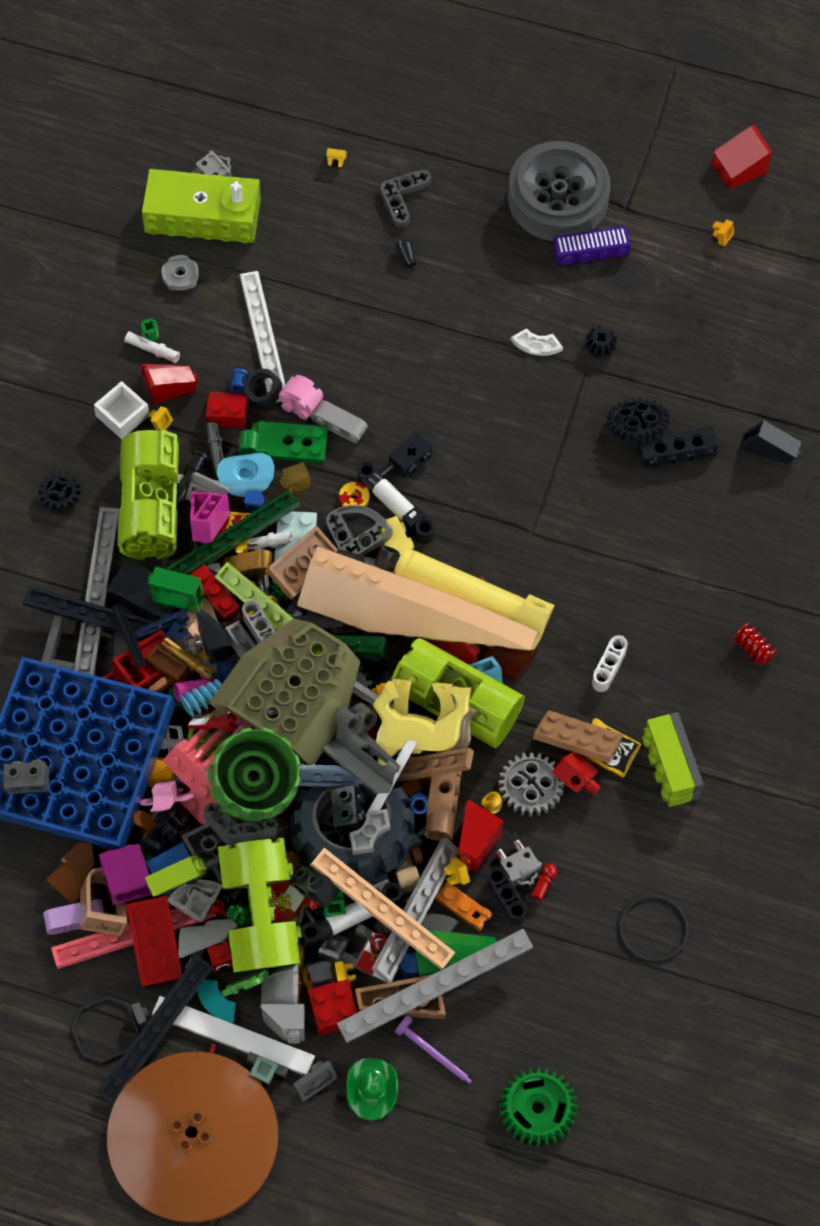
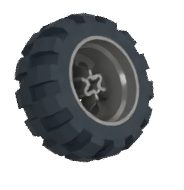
[290,781,414,886]

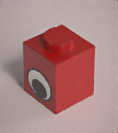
[207,940,233,973]

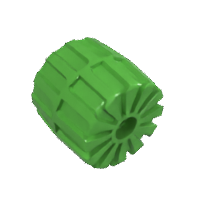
[208,727,300,823]

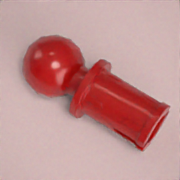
[531,863,557,901]

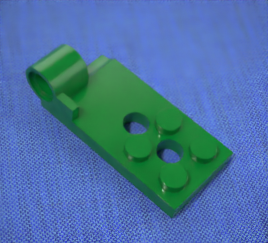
[238,421,328,463]

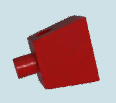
[552,752,601,796]

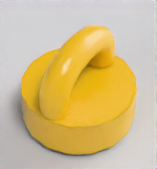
[481,792,503,814]

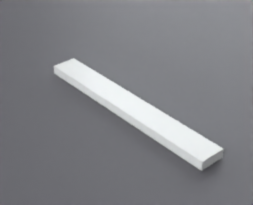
[240,271,285,403]
[152,996,315,1076]

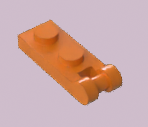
[435,882,493,931]

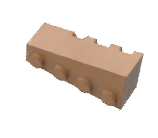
[355,975,446,1019]

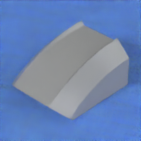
[260,964,298,1009]

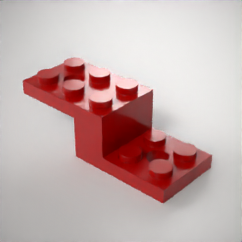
[101,629,170,690]

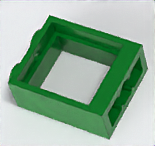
[147,567,204,614]

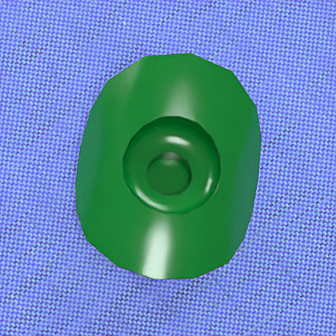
[346,1058,398,1121]

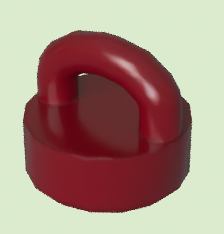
[369,933,387,955]

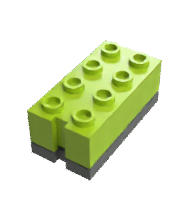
[642,712,704,807]

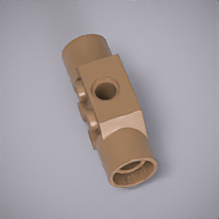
[424,749,462,841]

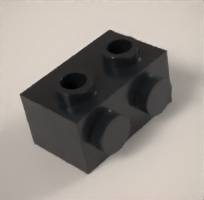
[331,785,366,835]

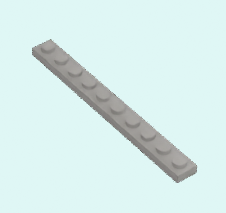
[74,507,119,675]
[337,929,533,1043]

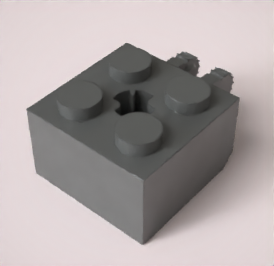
[181,823,234,883]

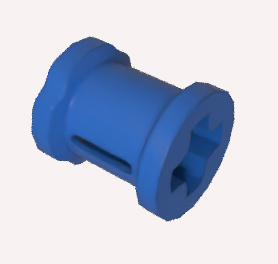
[229,368,248,393]

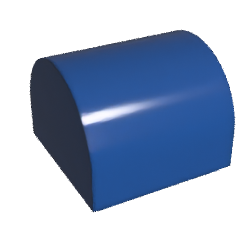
[244,491,265,512]
[400,953,418,979]

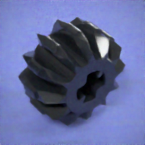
[585,325,617,358]

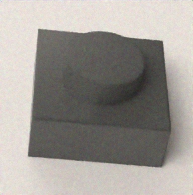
[131,1002,150,1030]

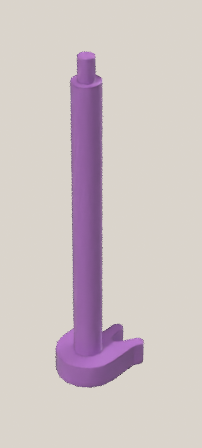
[395,1015,472,1084]

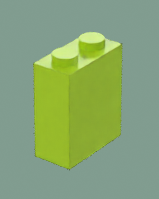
[145,855,207,897]

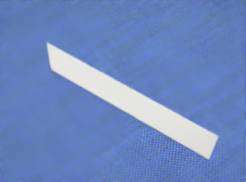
[366,740,418,817]

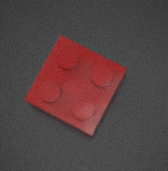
[308,979,358,1036]

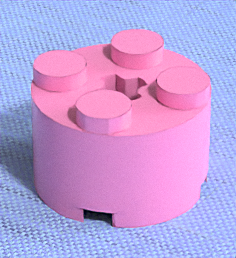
[279,375,323,420]

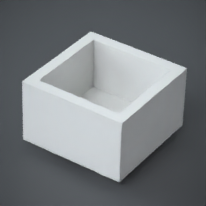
[94,381,149,439]

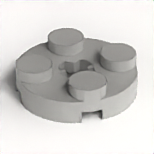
[161,255,199,291]

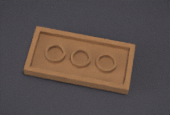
[265,525,341,600]
[533,710,623,763]

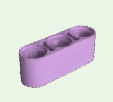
[43,899,105,935]

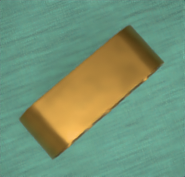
[221,550,272,579]

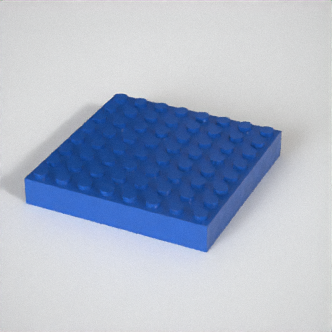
[0,657,176,850]

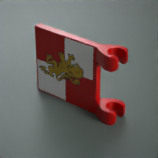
[187,704,240,731]
[266,881,319,923]

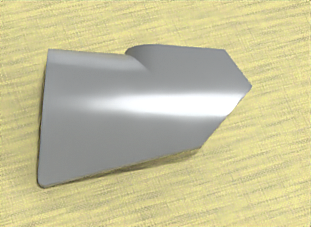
[179,919,238,958]

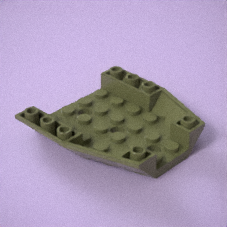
[209,619,360,765]

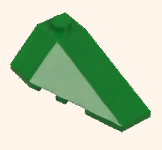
[413,930,496,977]

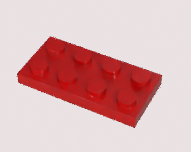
[126,896,182,986]

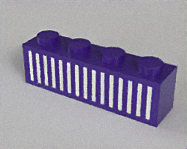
[553,226,631,265]

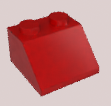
[206,392,248,429]

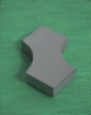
[349,809,391,855]

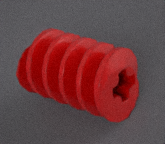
[734,623,778,665]

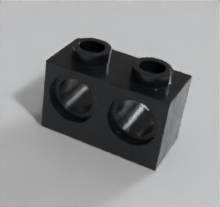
[289,865,340,908]

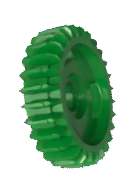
[499,1067,578,1147]

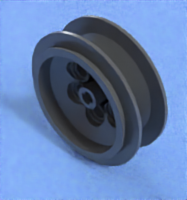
[508,141,610,241]

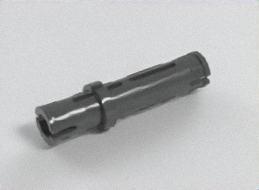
[206,422,224,479]

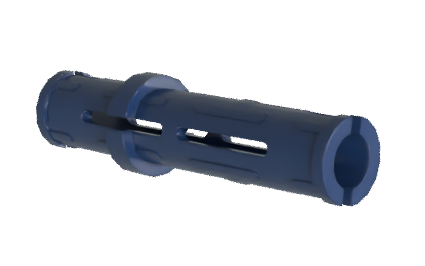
[133,609,190,641]

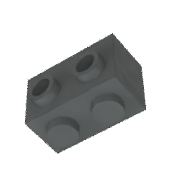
[4,760,49,794]

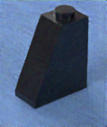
[739,420,801,463]

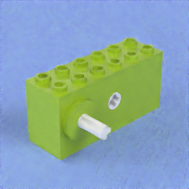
[142,169,261,243]

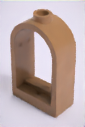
[80,868,127,936]

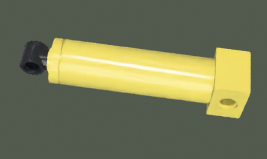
[375,545,555,650]

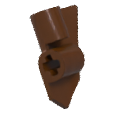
[45,842,95,905]

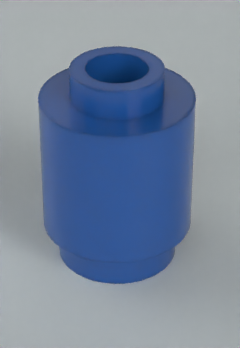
[409,790,429,814]

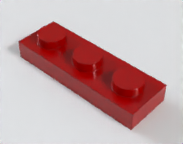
[189,565,240,621]

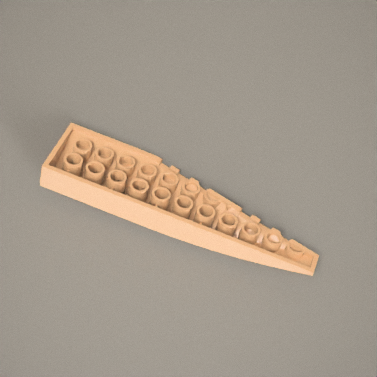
[297,546,538,651]

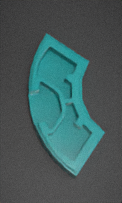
[197,980,236,1024]

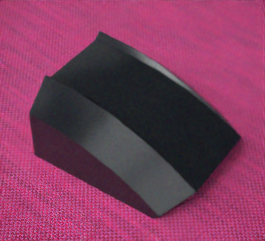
[196,609,232,665]

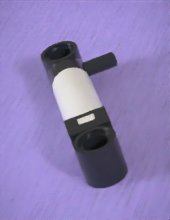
[357,461,435,544]
[299,882,402,949]

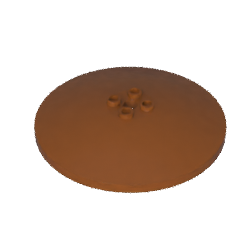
[107,1052,278,1223]

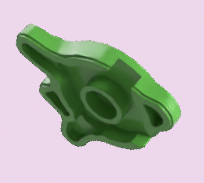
[221,968,269,997]

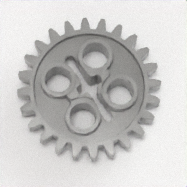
[498,752,564,817]

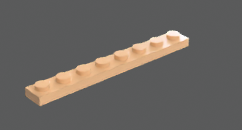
[310,848,455,970]

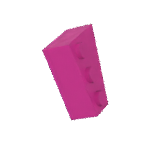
[190,492,230,543]

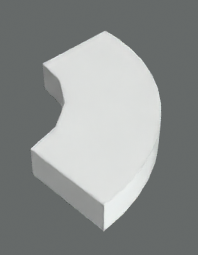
[511,329,563,356]

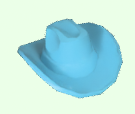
[217,453,274,497]

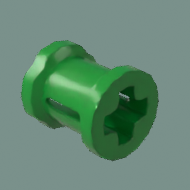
[141,318,159,342]

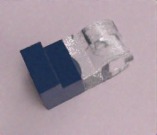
[164,619,203,656]

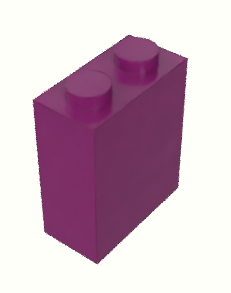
[99,844,152,905]

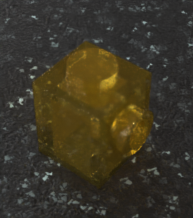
[280,462,311,494]

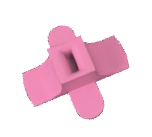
[140,781,194,812]

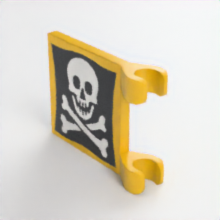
[585,718,642,778]

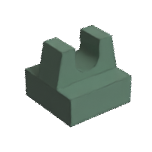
[250,1056,278,1085]

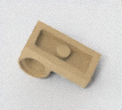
[394,853,420,895]

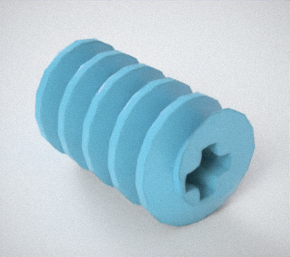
[180,679,221,717]

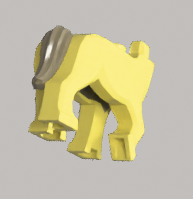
[374,679,477,766]

